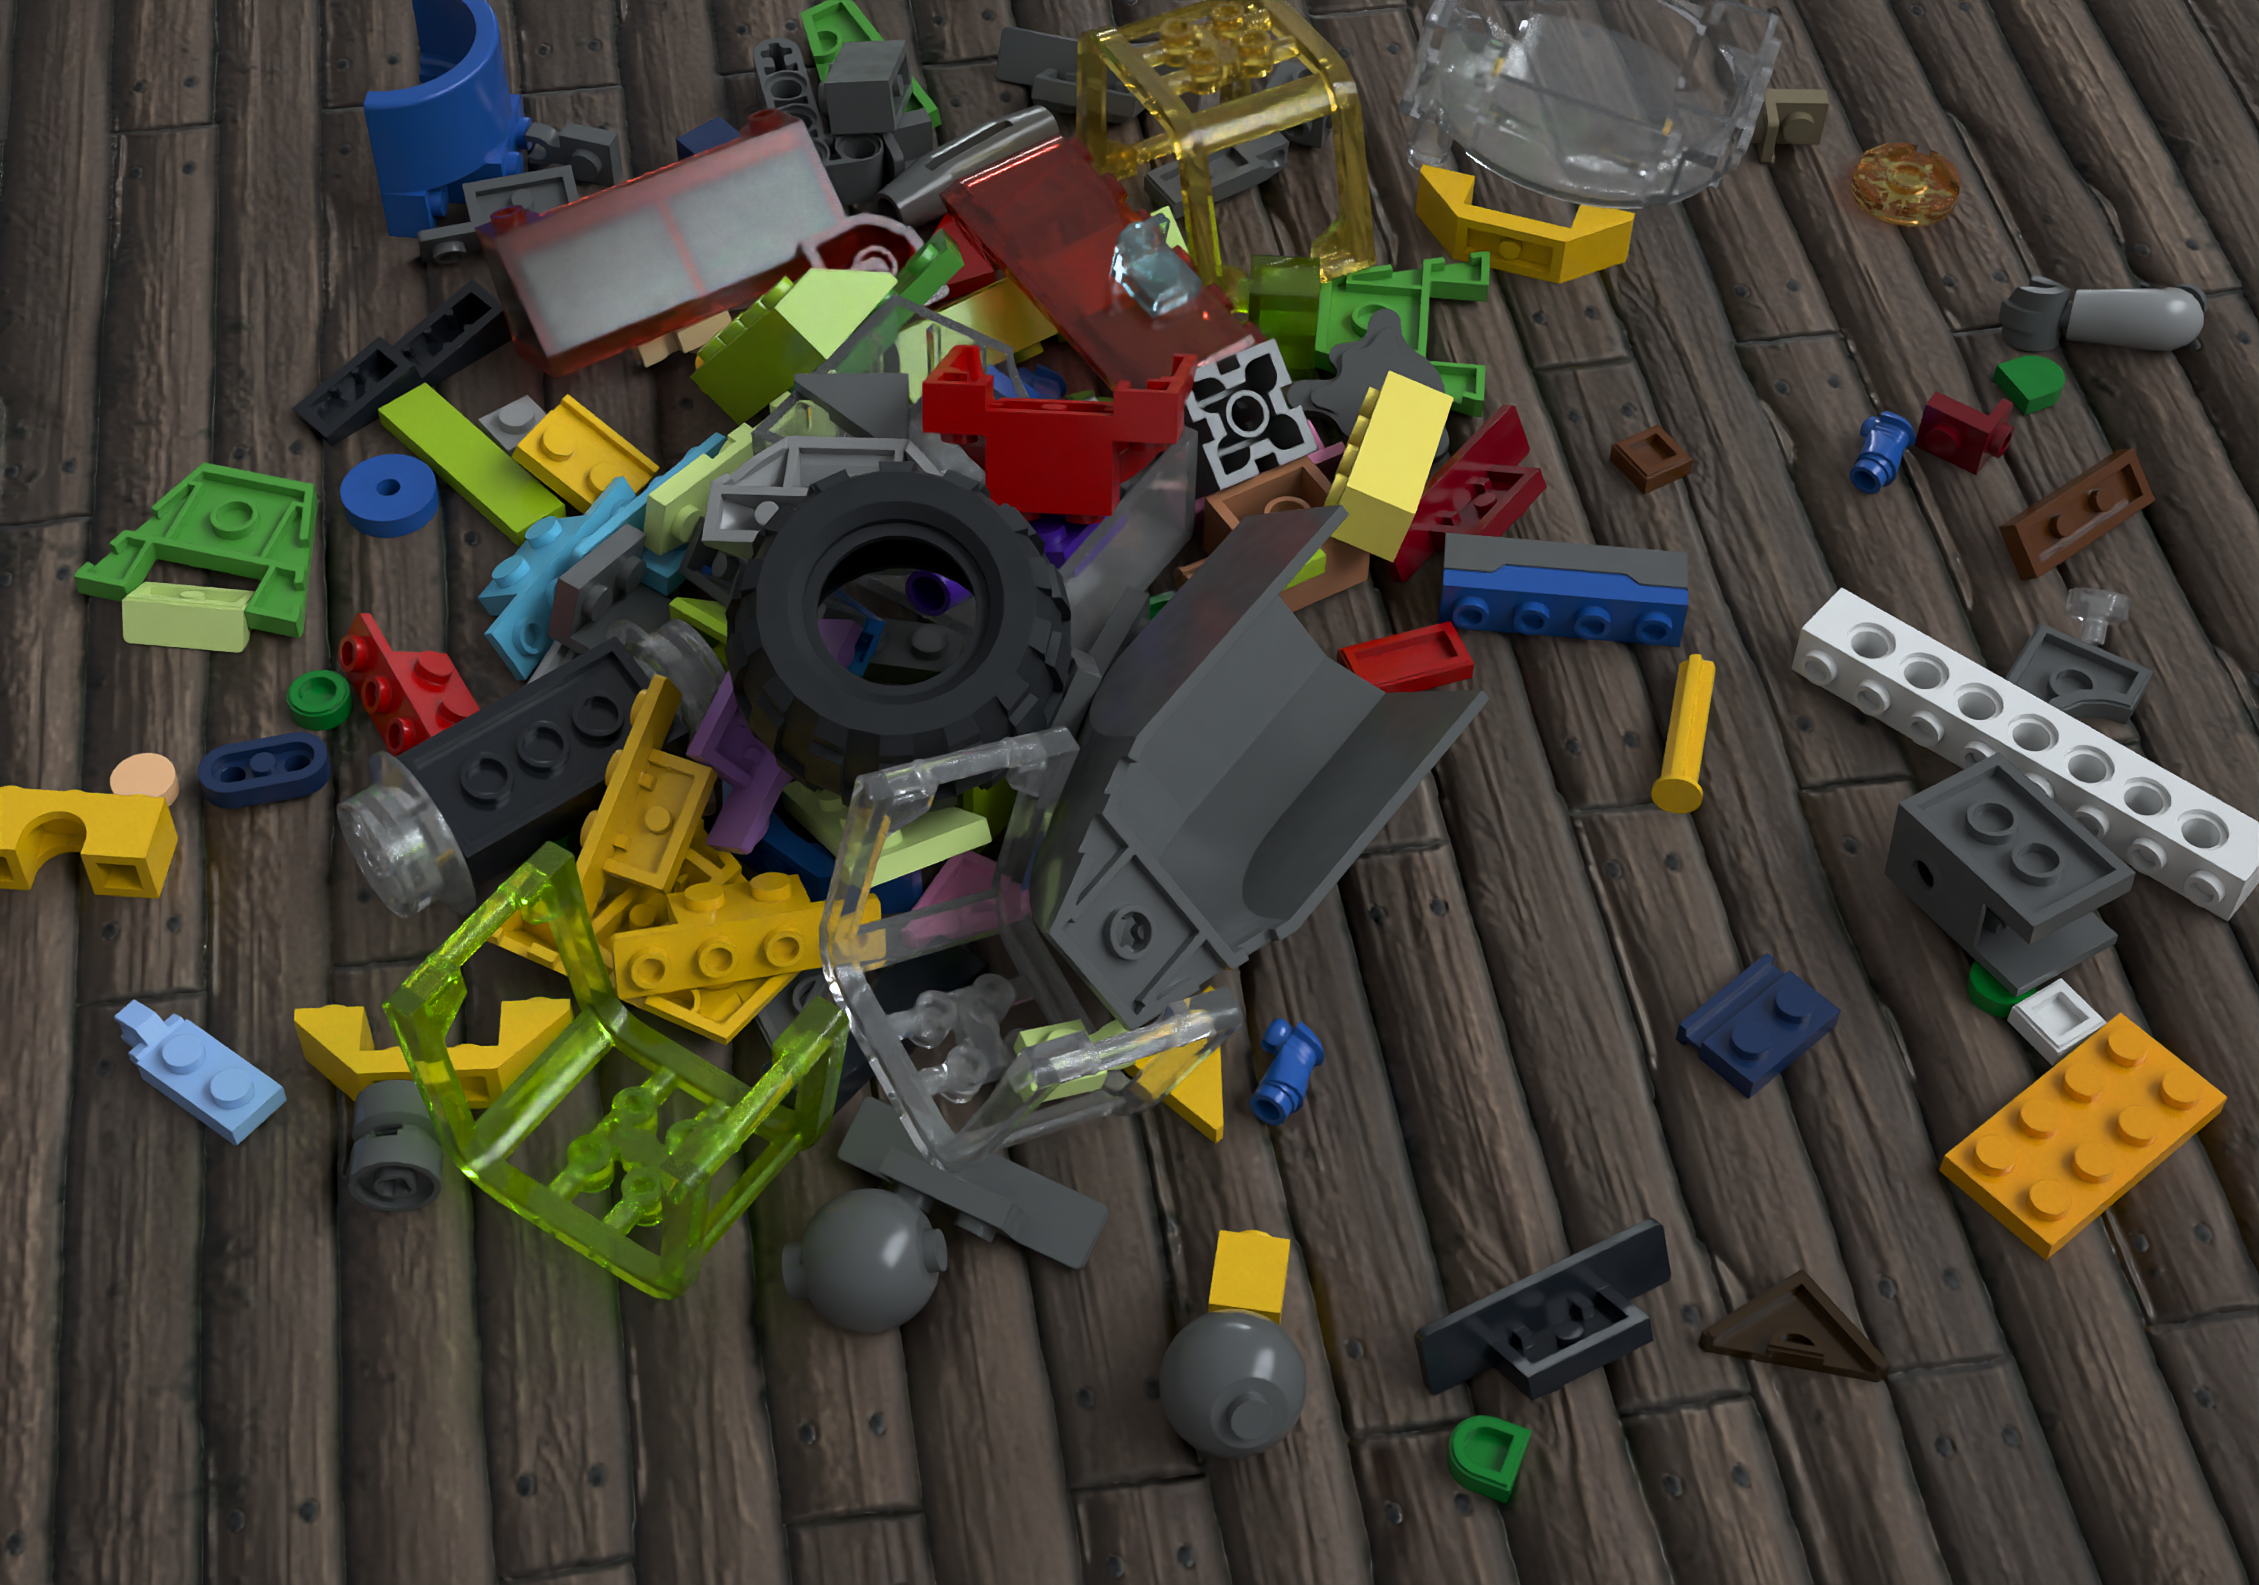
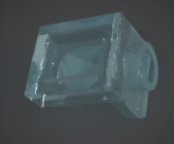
[1110,213,1202,319]

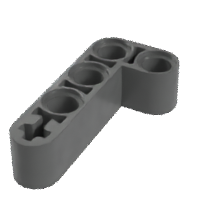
[753,38,885,211]

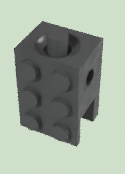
[1884,752,2136,998]

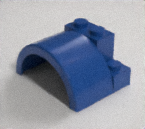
[364,0,533,238]

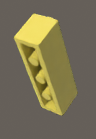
[1323,370,1454,562]

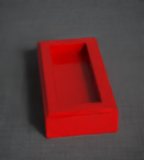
[1336,621,1474,693]

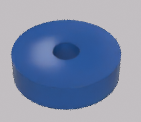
[340,454,439,538]

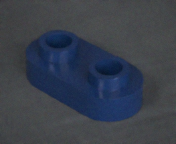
[198,732,332,809]

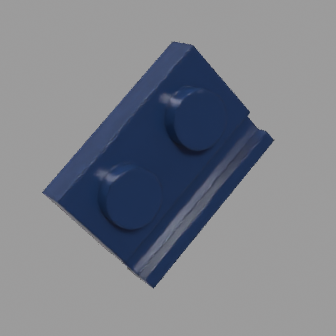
[1676,953,1841,1099]

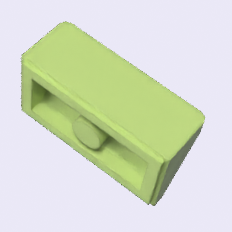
[122,581,255,653]

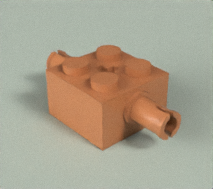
[1173,455,1370,612]

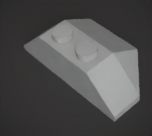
[701,436,943,576]

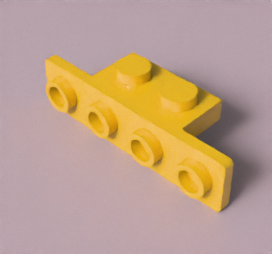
[554,674,718,931]
[610,872,884,1000]

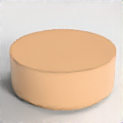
[110,753,180,807]

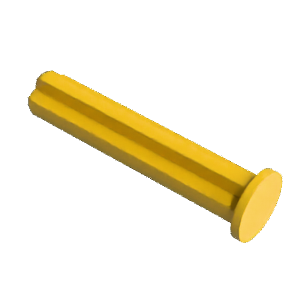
[1651,654,1716,814]

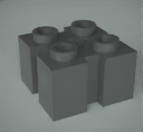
[1172,338,1319,502]

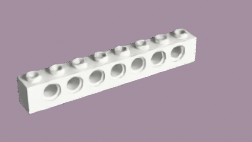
[1791,587,2259,921]

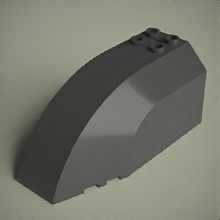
[1029,504,1489,1031]

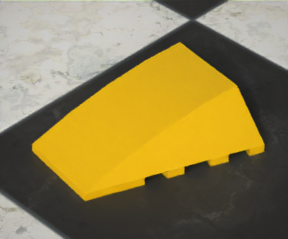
[476,818,801,1046]

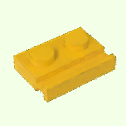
[511,394,660,514]

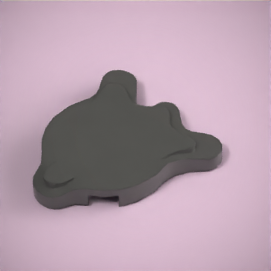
[1287,309,1449,463]

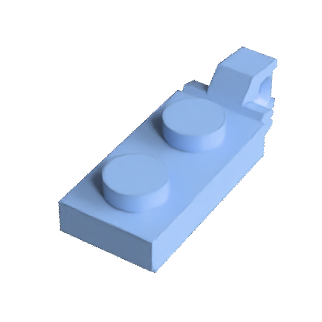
[114,999,287,1145]

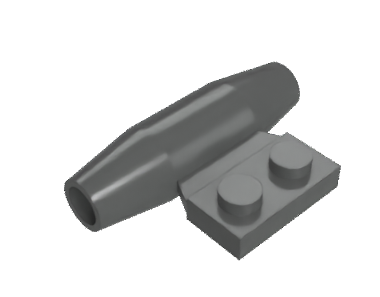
[873,105,1083,256]

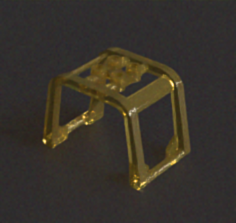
[1076,0,1376,324]

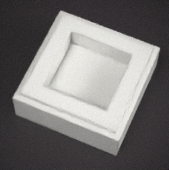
[2007,978,2107,1066]

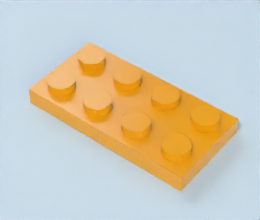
[1939,1012,2228,1261]

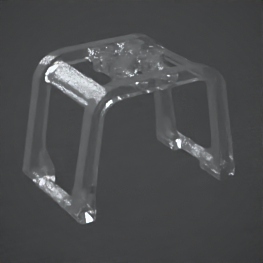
[819,725,1243,1174]

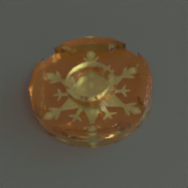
[1850,142,1961,227]

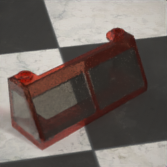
[475,108,861,378]

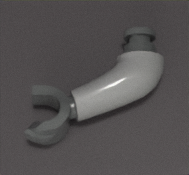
[1998,275,2208,352]

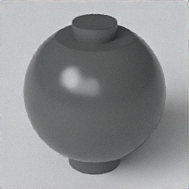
[782,1188,948,1333]
[1159,1309,1307,1459]

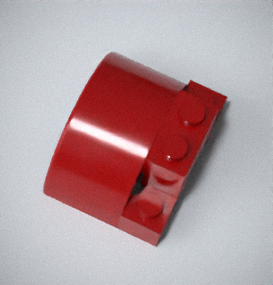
[922,345,1197,524]

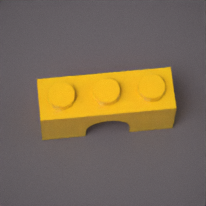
[0,785,178,899]

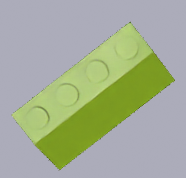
[690,268,898,426]

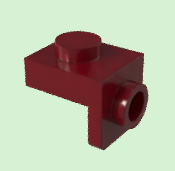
[1914,391,2015,475]

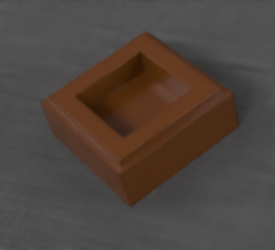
[1609,425,1693,494]

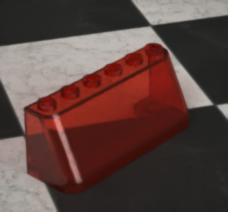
[939,133,1268,461]

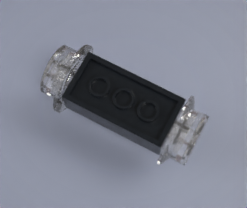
[337,619,727,919]

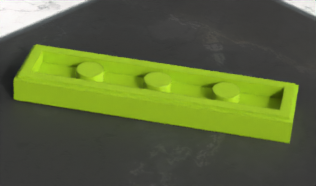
[378,382,567,547]

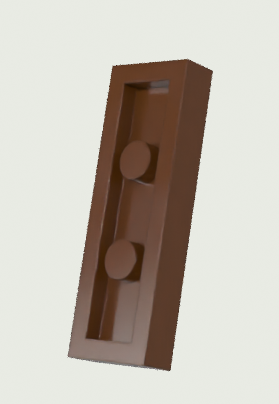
[1999,448,2155,580]

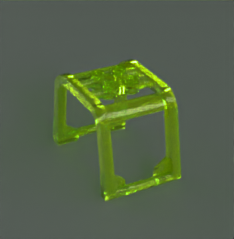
[382,841,850,1300]

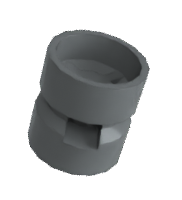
[348,1080,446,1212]

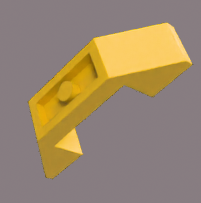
[1415,164,1635,284]
[294,997,578,1110]

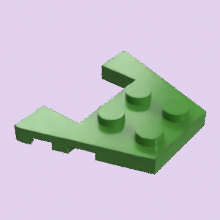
[1314,251,1490,417]
[74,462,318,638]

